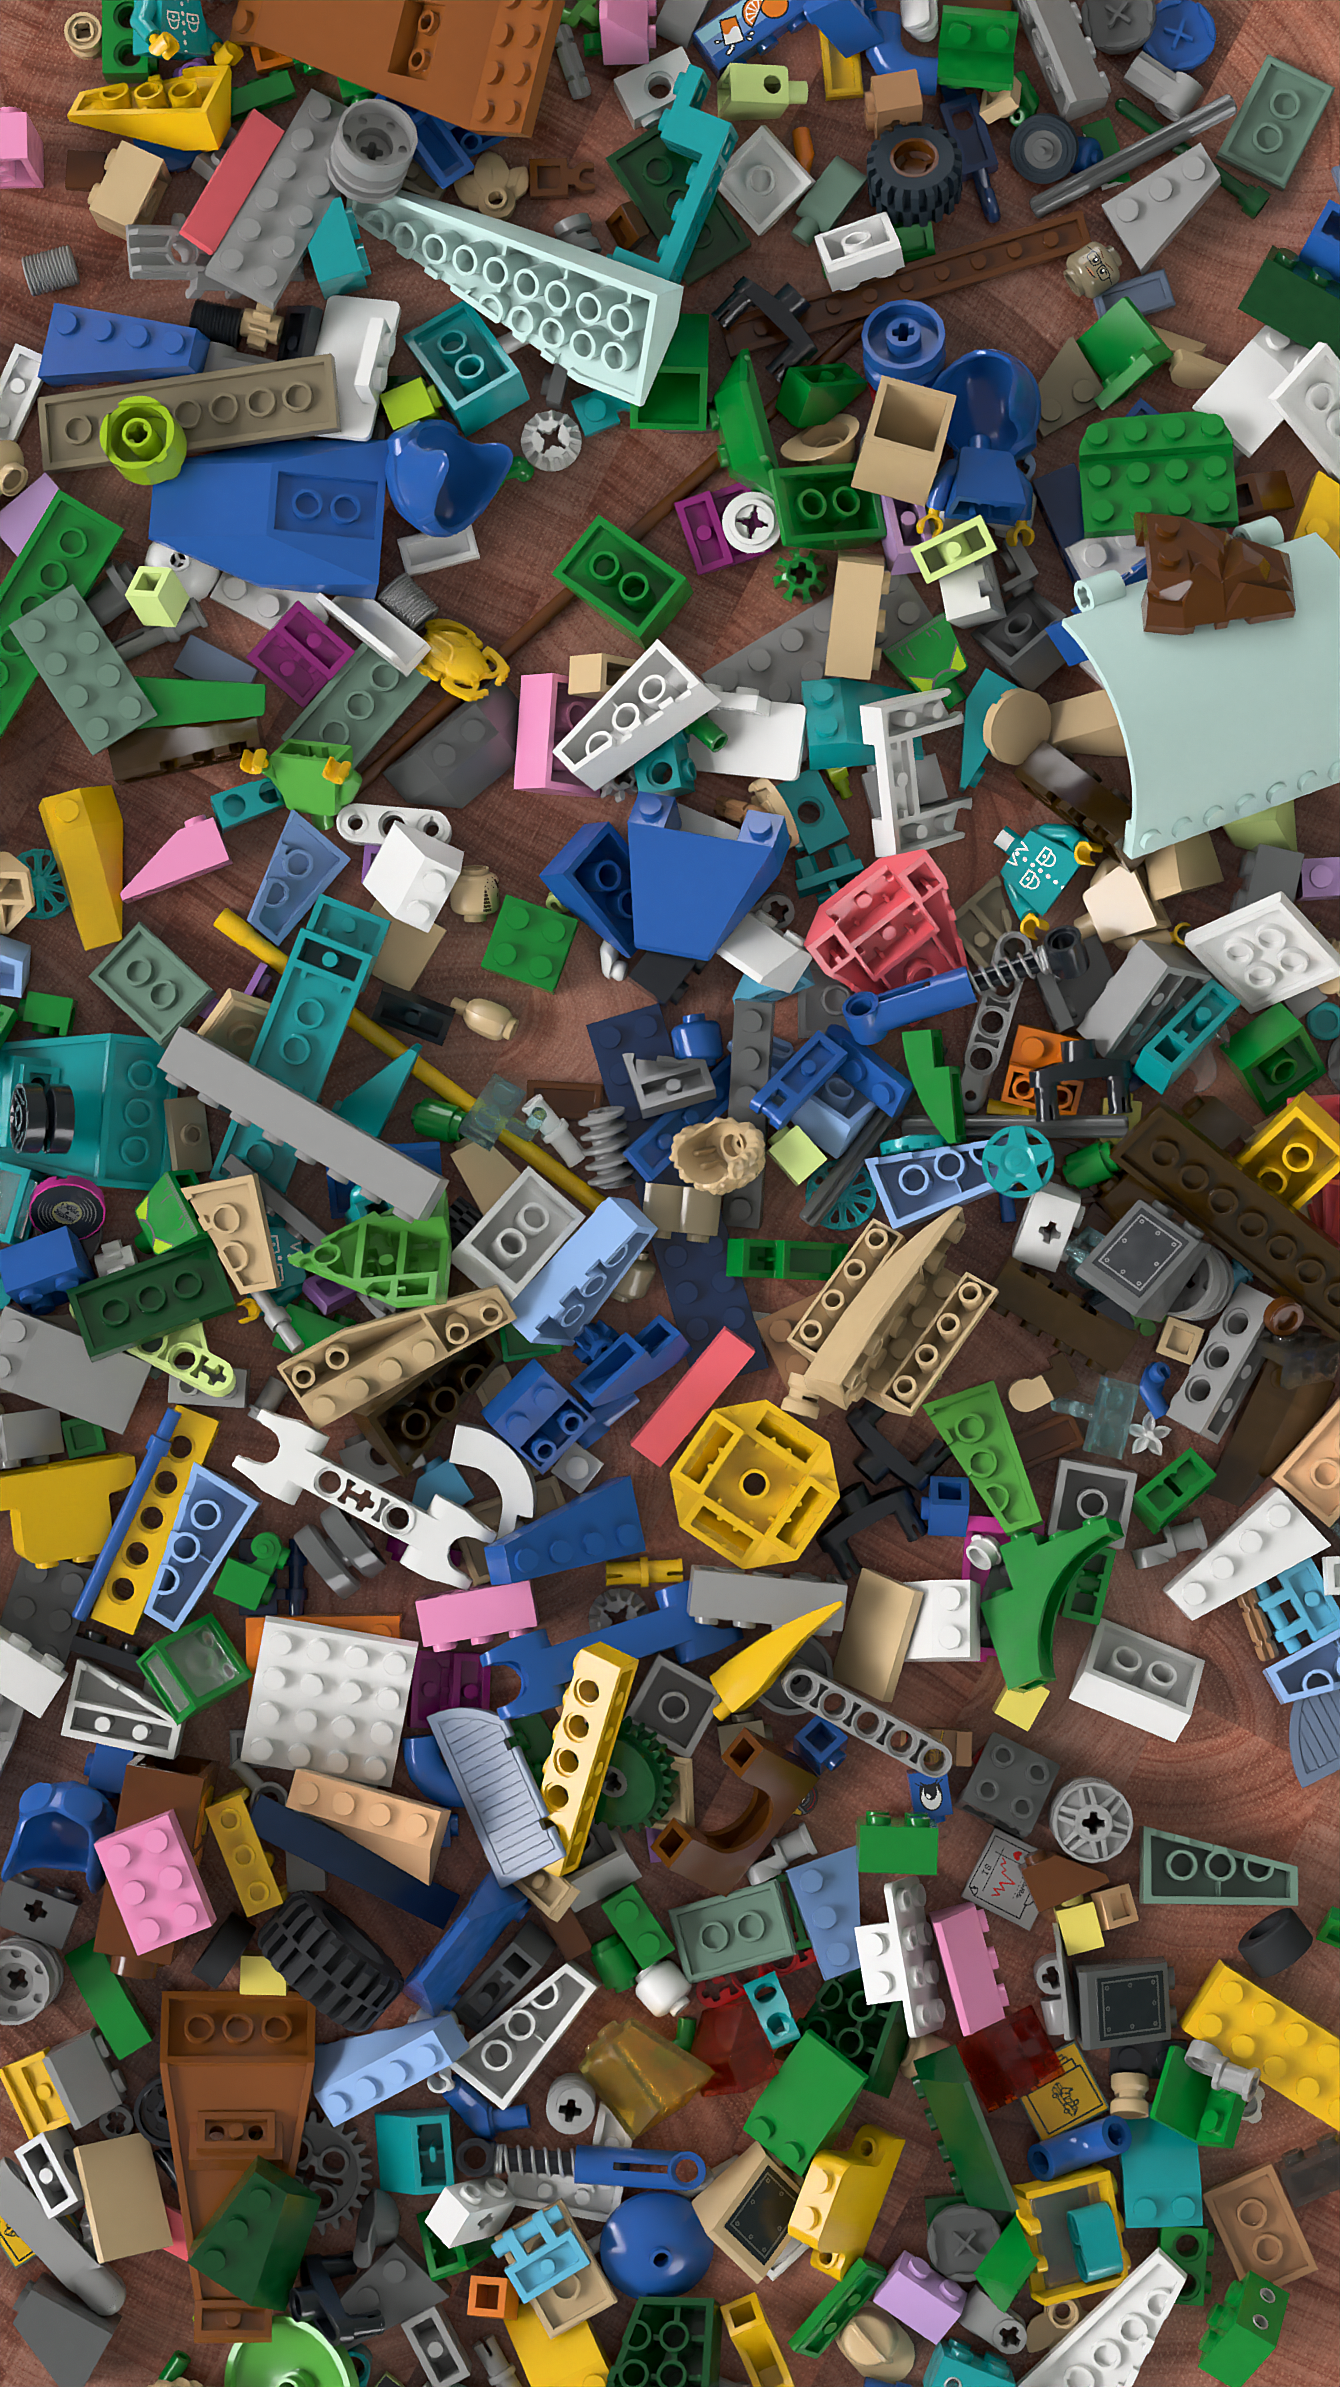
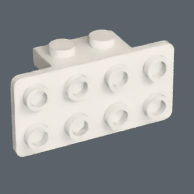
[314,295,401,442]
[658,683,807,781]
[854,1876,946,2038]

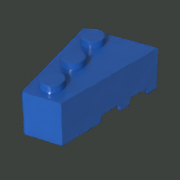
[803,0,885,58]

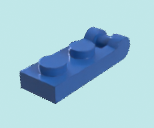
[824,1024,914,1118]
[749,1030,848,1131]

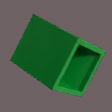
[630,313,709,431]

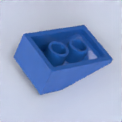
[538,821,638,958]

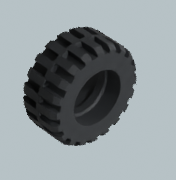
[257,1889,404,2033]

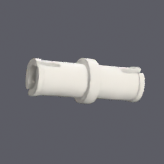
[522,1094,586,1168]

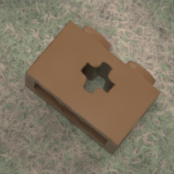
[864,69,923,140]

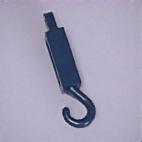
[938,84,1001,223]

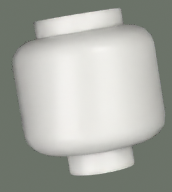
[635,1960,692,2017]

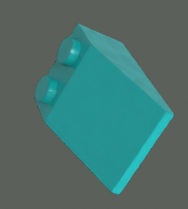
[402,300,530,438]
[801,678,924,770]
[1119,2102,1203,2228]

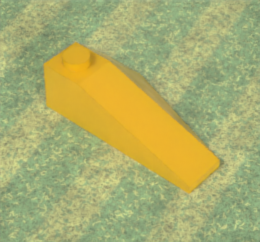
[67,65,232,152]
[38,785,123,951]

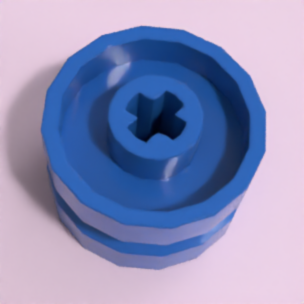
[861,299,947,391]

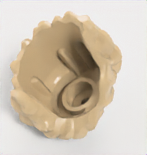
[669,1117,766,1195]

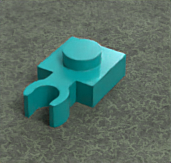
[571,390,630,438]

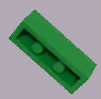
[231,69,297,123]

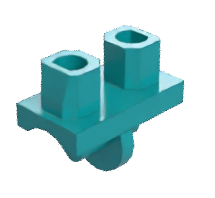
[795,843,864,906]

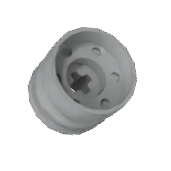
[327,99,418,204]
[1166,1244,1235,1321]
[1047,1775,1134,1863]
[0,1934,64,2025]

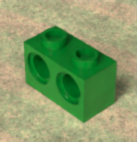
[102,0,159,84]
[1131,1447,1217,1535]
[1156,2221,1214,2306]

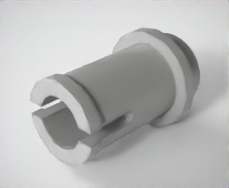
[248,1375,290,1424]

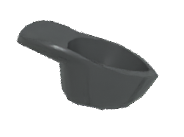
[353,2186,401,2268]

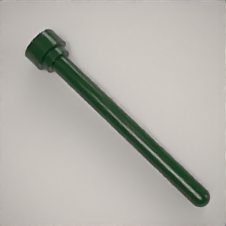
[1115,97,1272,220]

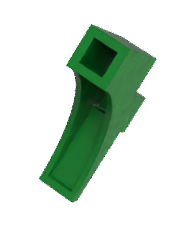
[980,1515,1125,1694]

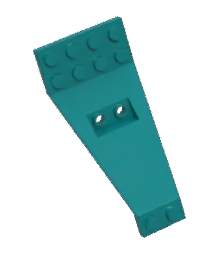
[0,1033,178,1191]

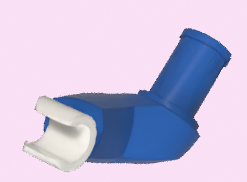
[427,2066,531,2140]

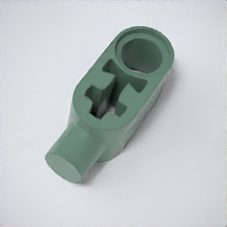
[790,155,867,247]

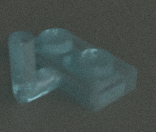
[457,1073,547,1151]
[1050,1376,1140,1460]

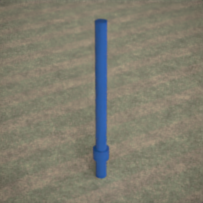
[72,1407,182,1622]

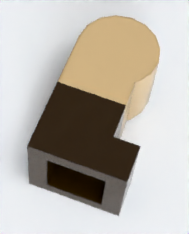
[1007,1351,1081,1412]

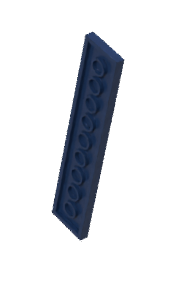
[586,1003,769,1377]

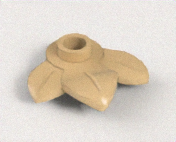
[454,151,530,221]
[1026,2298,1090,2353]

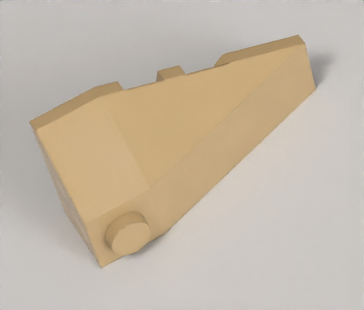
[1047,689,1128,757]

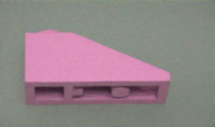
[120,815,233,904]

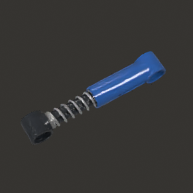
[842,925,1090,1045]
[455,2138,707,2191]

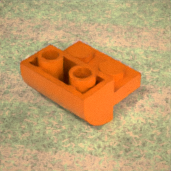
[1000,1023,1085,1115]

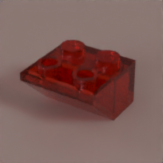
[688,2001,779,2097]
[954,2004,1066,2113]

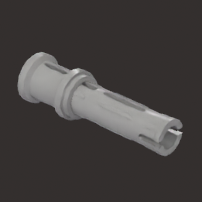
[112,597,209,662]

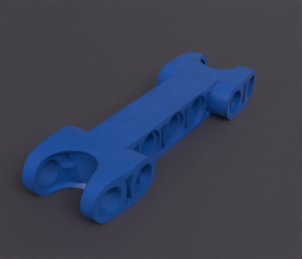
[479,1580,745,1721]

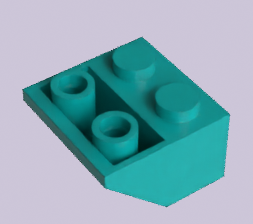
[308,197,372,300]
[374,2106,457,2195]

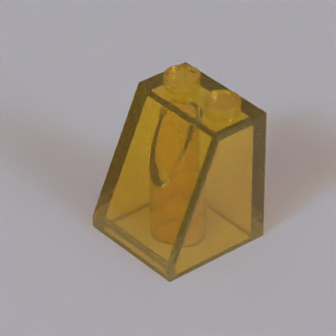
[578,2017,715,2141]

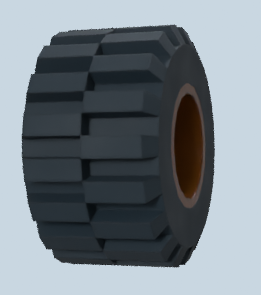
[867,122,963,228]

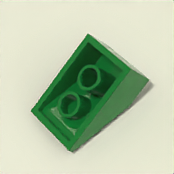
[768,463,887,551]
[552,514,694,651]
[743,2029,869,2177]

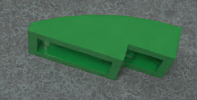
[901,1029,967,1144]
[726,1238,849,1281]
[64,1936,155,2061]

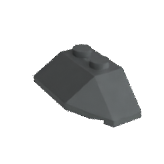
[382,677,520,809]

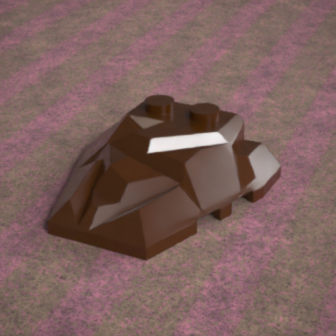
[1133,512,1296,635]

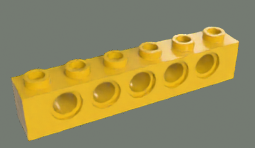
[90,1404,223,1635]
[539,1641,639,1878]

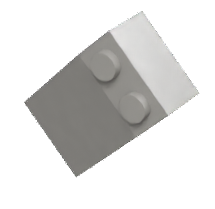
[0,1306,152,1435]

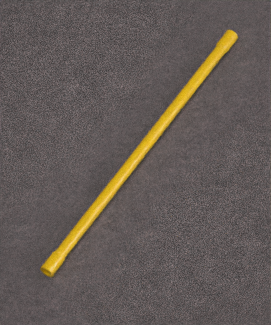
[213,908,607,1212]

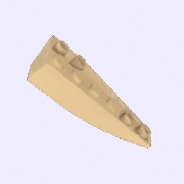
[803,1205,966,1410]
[277,1285,517,1430]

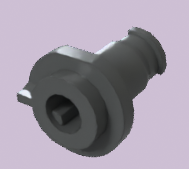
[85,558,137,626]

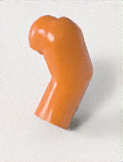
[791,127,815,175]

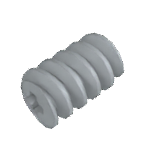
[578,1106,636,1189]
[546,2072,596,2134]

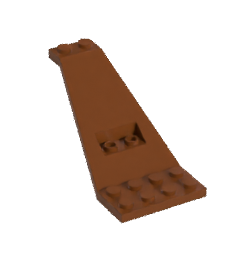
[229,0,566,138]
[160,1991,316,2343]

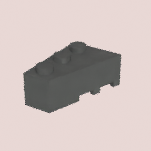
[338,2234,452,2350]

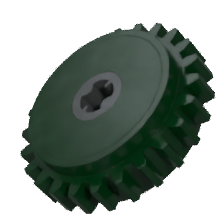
[574,1716,679,1833]

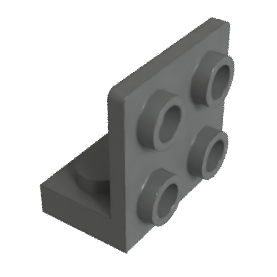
[1033,935,1114,1033]
[953,1732,1060,1840]

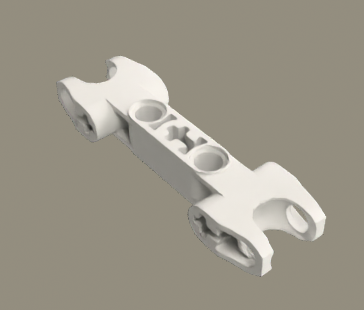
[232,1408,498,1591]

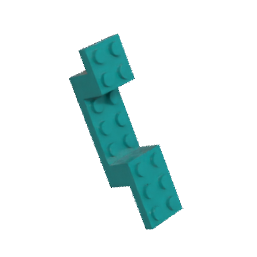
[606,64,739,285]
[209,893,392,1195]

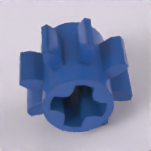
[573,1319,620,1366]

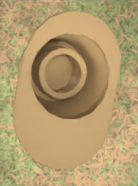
[780,414,860,466]
[835,2300,915,2384]

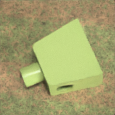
[717,63,808,121]

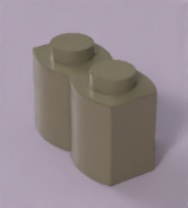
[642,1183,722,1243]

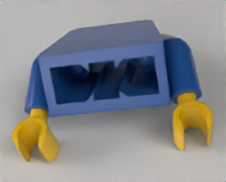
[916,435,1035,547]

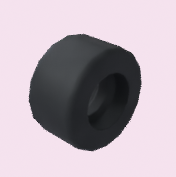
[1238,1908,1313,1978]

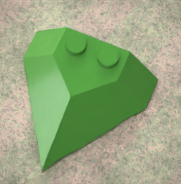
[287,1189,452,1308]

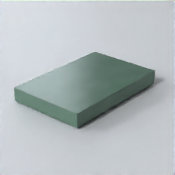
[1216,54,1335,192]
[88,921,217,1050]
[668,1879,798,1984]

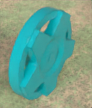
[982,1125,1055,1198]

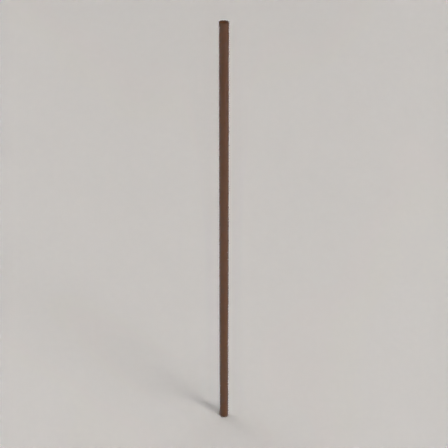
[336,321,864,816]

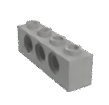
[1166,1282,1278,1444]

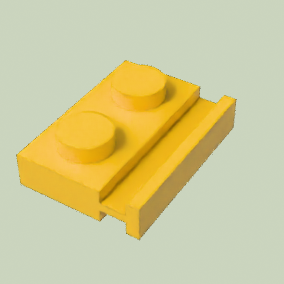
[0,2046,71,2140]

